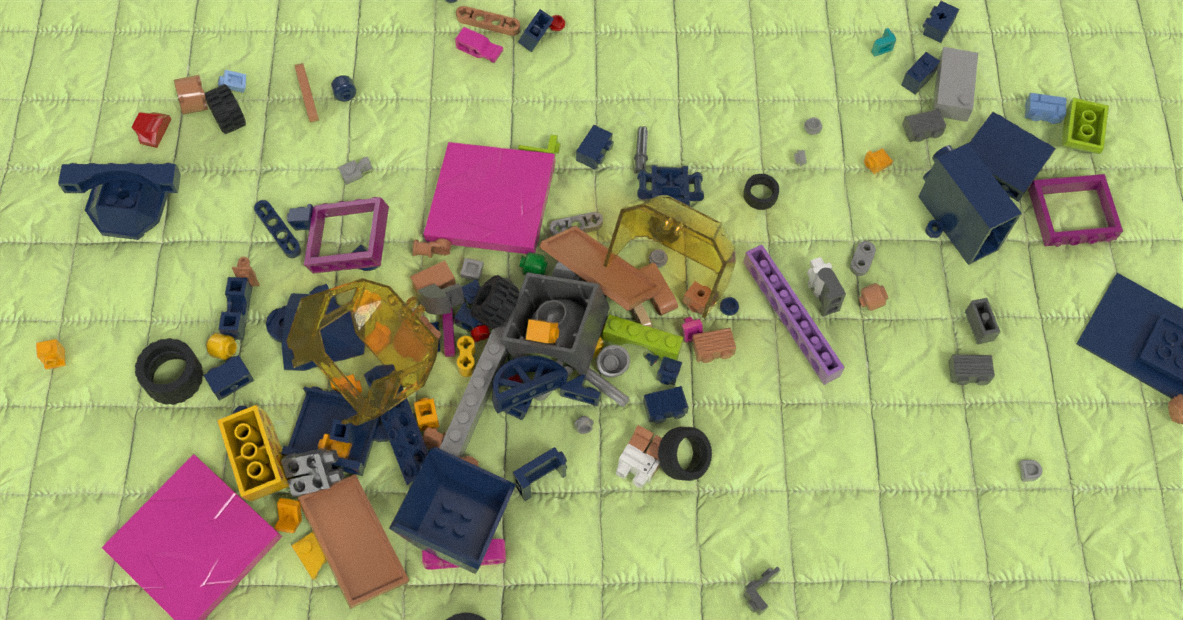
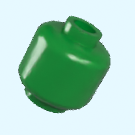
[519,252,548,276]

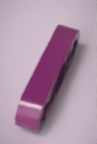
[442,308,455,357]

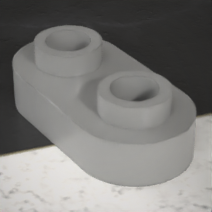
[850,241,876,276]

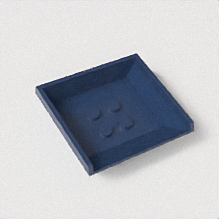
[389,447,516,574]

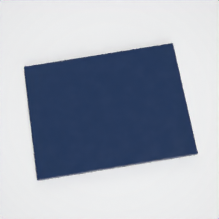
[1076,273,1183,399]

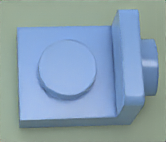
[218,70,246,93]

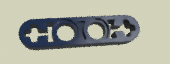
[254,200,301,258]

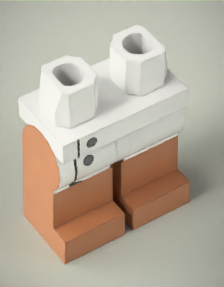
[616,425,662,489]

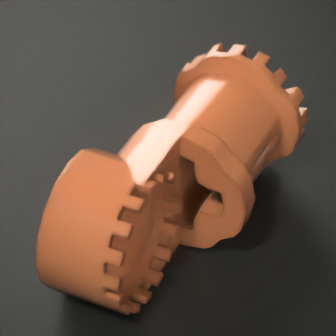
[412,239,452,258]

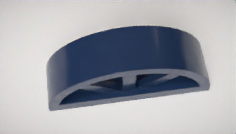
[492,356,568,414]

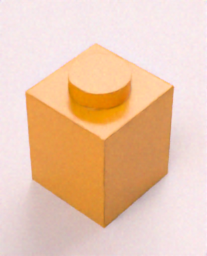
[526,319,559,343]

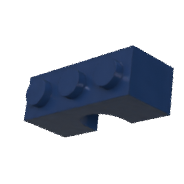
[218,277,252,340]

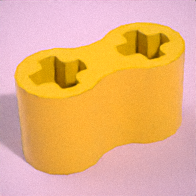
[457,336,476,377]

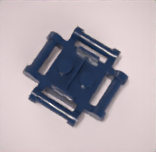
[637,165,704,207]

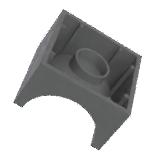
[501,272,610,375]

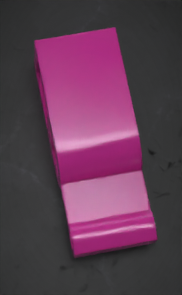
[455,27,503,63]

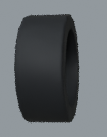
[744,173,779,210]

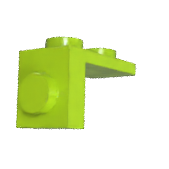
[518,134,561,156]

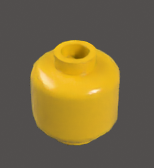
[206,333,237,360]

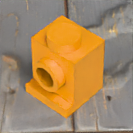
[36,339,66,370]
[414,398,440,432]

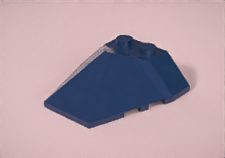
[282,293,368,371]

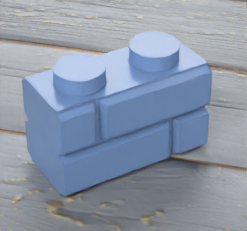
[1025,93,1066,124]

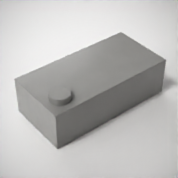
[933,47,978,122]

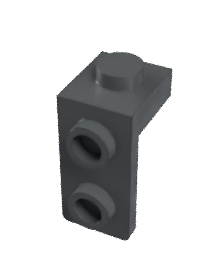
[743,567,780,616]

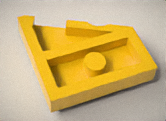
[292,532,327,580]

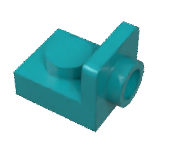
[871,28,896,57]

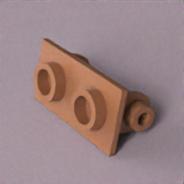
[232,257,260,287]

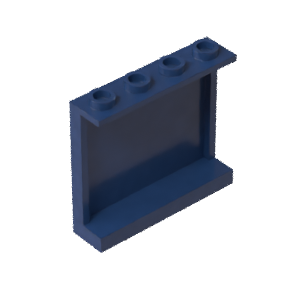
[969,112,1056,202]
[281,386,381,476]

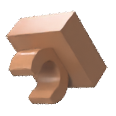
[423,427,446,450]

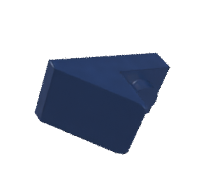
[560,375,601,406]

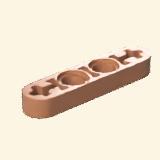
[456,6,520,36]
[295,63,319,123]

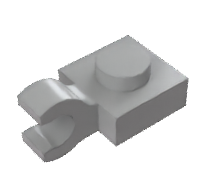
[338,157,372,185]

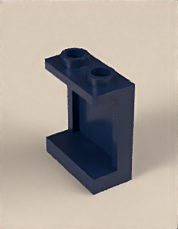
[513,447,567,501]

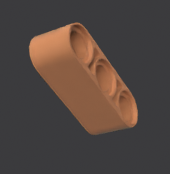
[638,262,678,316]

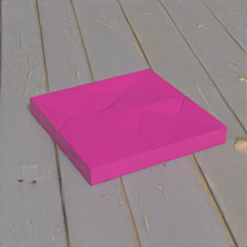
[423,142,556,254]
[102,454,283,620]

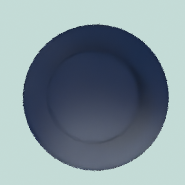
[720,297,739,316]

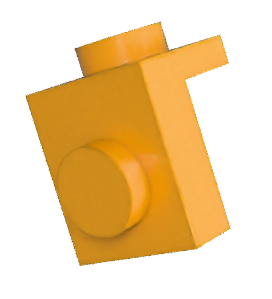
[275,498,302,533]

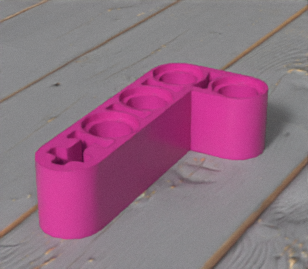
[422,539,506,570]

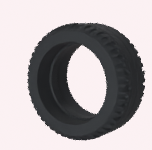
[658,427,712,481]

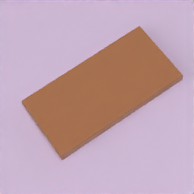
[540,226,662,311]
[298,474,409,609]

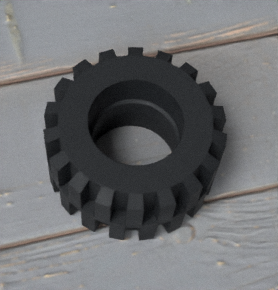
[205,84,246,134]
[471,275,519,329]

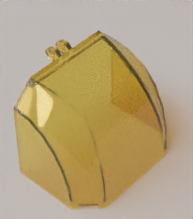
[603,195,736,319]

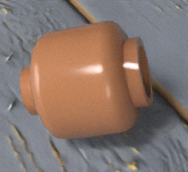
[858,283,889,311]

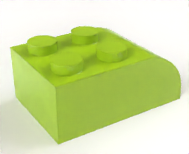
[1062,98,1109,154]

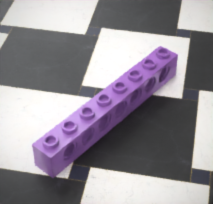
[743,245,845,385]

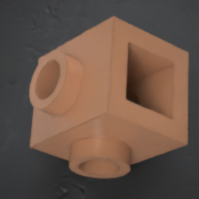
[683,281,714,315]

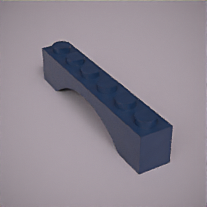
[58,163,181,193]

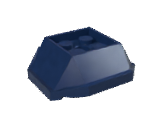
[85,180,169,240]

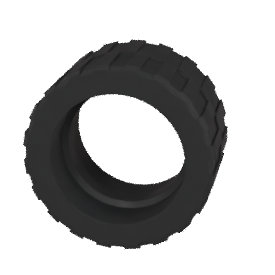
[135,338,203,405]

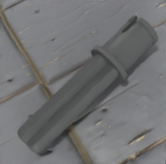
[634,126,648,174]

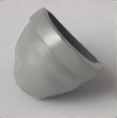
[596,345,630,378]

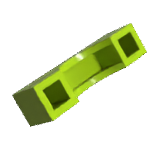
[603,314,683,360]

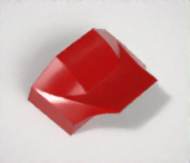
[131,112,172,148]

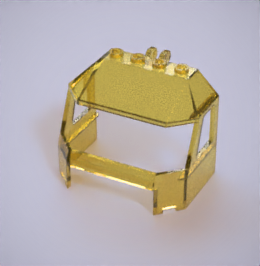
[287,278,439,425]

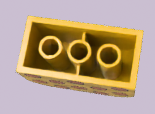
[217,405,290,502]

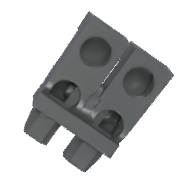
[281,447,344,497]

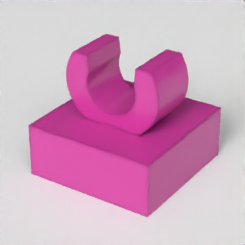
[682,317,703,343]

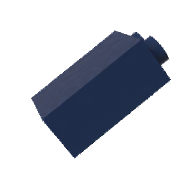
[918,143,1022,265]

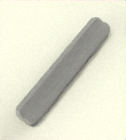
[580,368,629,407]

